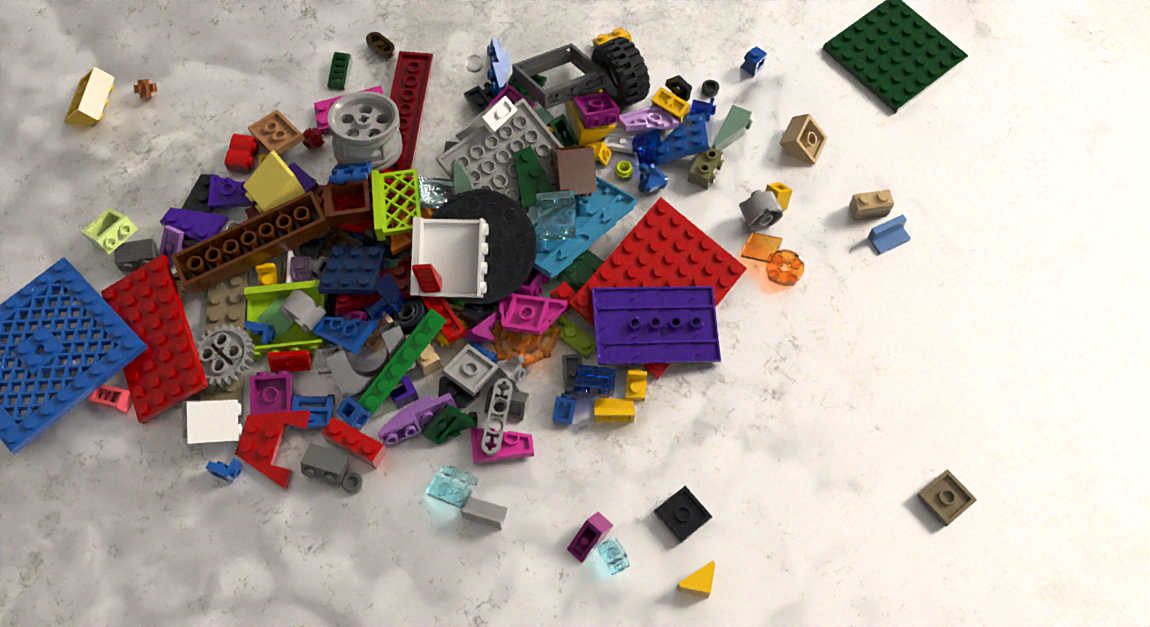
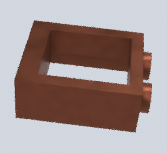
[323,179,374,226]

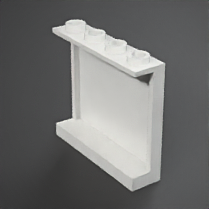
[410,217,489,298]

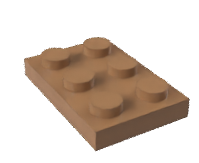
[247,110,305,155]

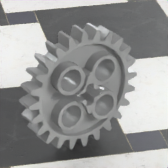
[196,324,255,387]

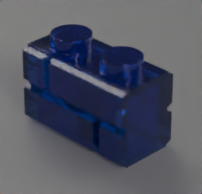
[574,364,617,399]

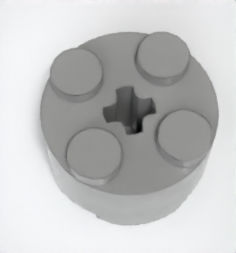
[739,190,783,231]
[278,289,326,334]

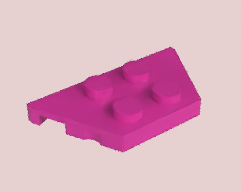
[499,293,568,335]

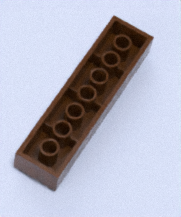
[171,190,331,296]

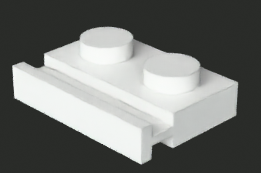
[604,125,643,155]

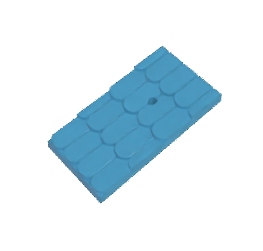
[533,176,638,279]

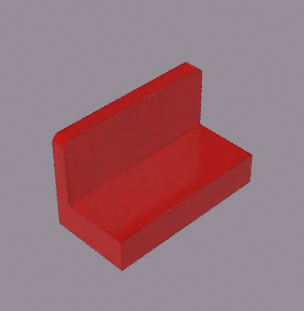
[267,350,313,373]

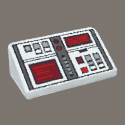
[280,249,296,284]

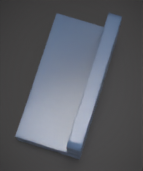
[868,214,911,254]

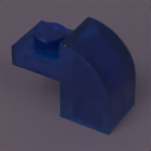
[632,129,662,166]
[368,273,404,322]

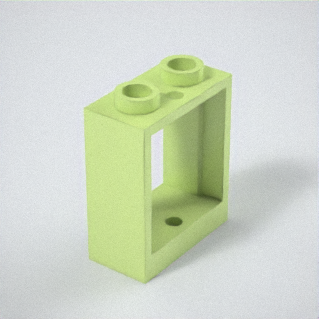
[81,207,138,254]

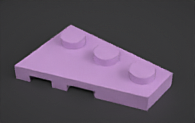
[616,104,679,132]

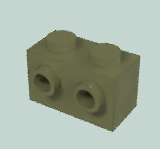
[688,147,724,189]

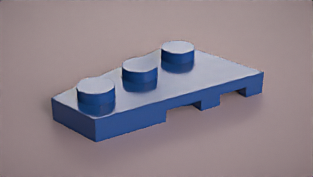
[312,316,378,355]

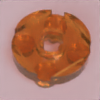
[766,249,805,286]

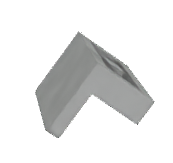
[461,497,508,529]

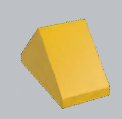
[676,560,715,598]

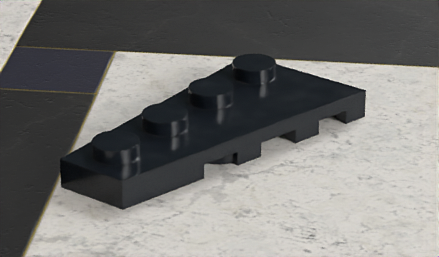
[181,174,219,241]

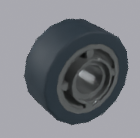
[391,297,428,335]

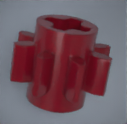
[302,128,325,150]

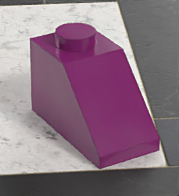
[567,512,614,563]

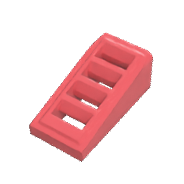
[87,384,132,413]

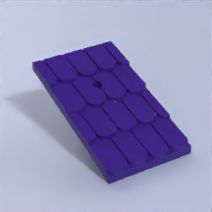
[592,286,722,366]

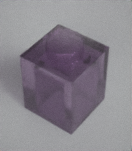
[290,256,314,282]

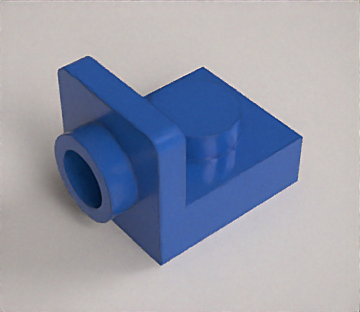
[244,321,276,345]
[552,393,577,424]
[205,458,242,483]

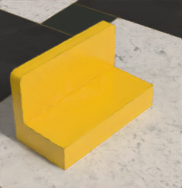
[594,398,635,422]

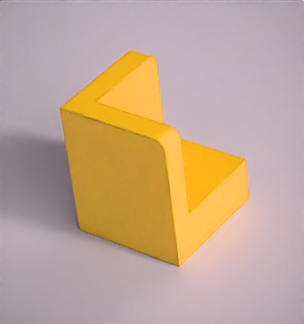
[765,182,792,210]

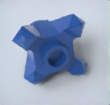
[638,163,668,193]

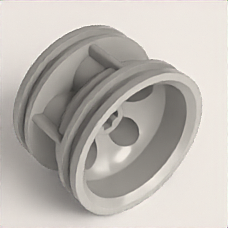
[328,91,402,173]

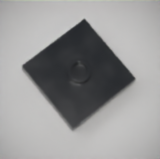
[654,486,713,544]

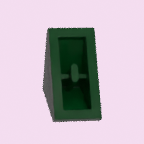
[548,114,579,147]

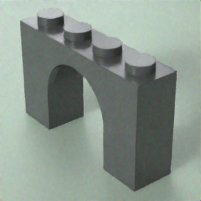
[322,320,417,399]

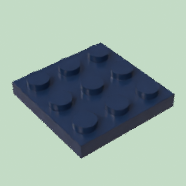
[317,246,388,295]

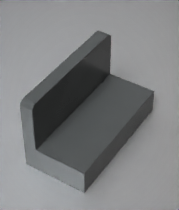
[484,386,529,420]

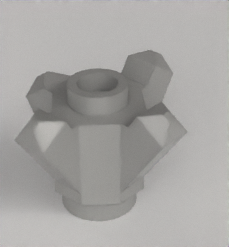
[495,355,531,391]

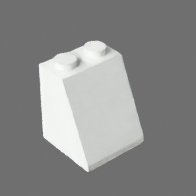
[182,399,242,444]

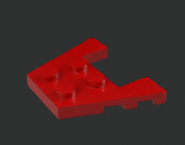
[235,410,311,488]

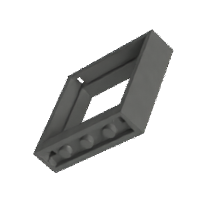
[512,43,606,110]

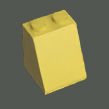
[243,150,306,214]

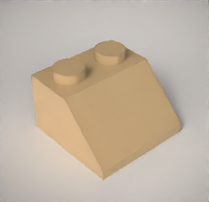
[779,114,828,164]

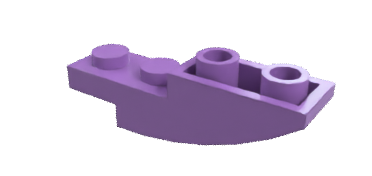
[378,393,458,447]

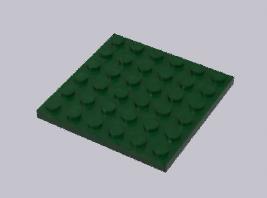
[822,0,969,113]

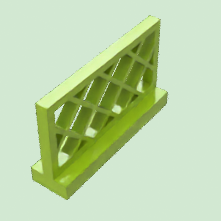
[371,169,421,241]

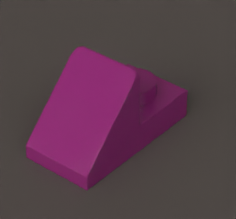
[463,312,500,344]

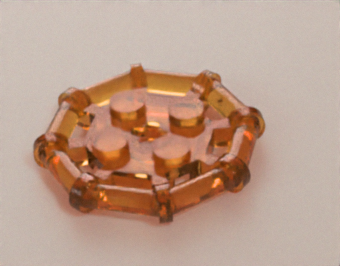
[492,315,561,369]

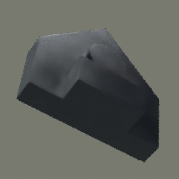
[438,375,481,408]

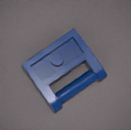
[290,394,335,429]

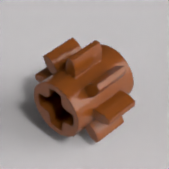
[133,79,157,98]

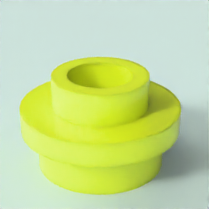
[615,161,633,178]

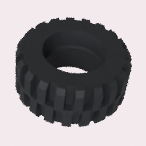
[591,37,650,109]

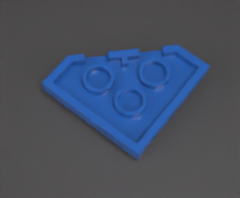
[655,113,710,165]

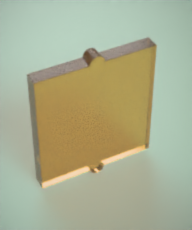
[741,232,783,264]

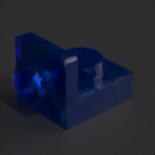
[689,97,717,122]

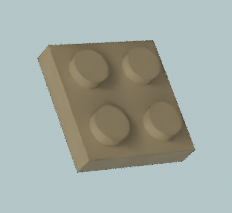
[917,469,977,527]

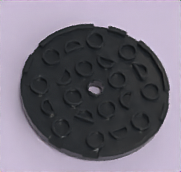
[430,189,537,304]

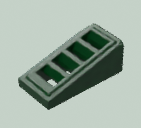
[327,52,353,89]

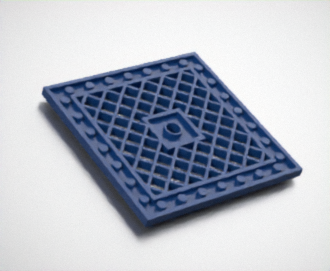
[0,257,148,455]

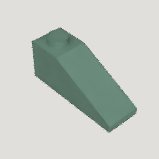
[712,105,753,151]

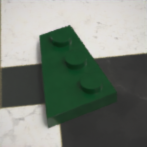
[513,145,556,209]

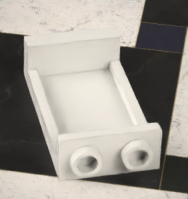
[455,96,517,141]

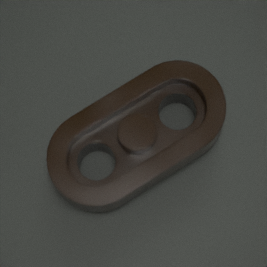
[366,32,396,59]

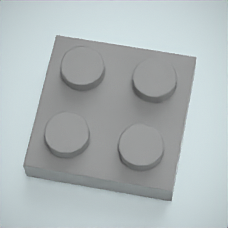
[442,344,499,396]

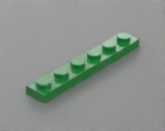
[357,308,447,414]

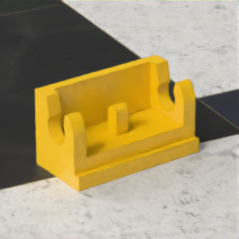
[651,87,690,123]

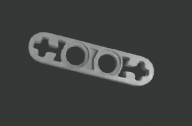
[481,378,513,456]

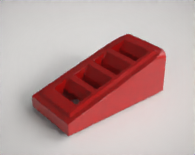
[412,264,442,293]

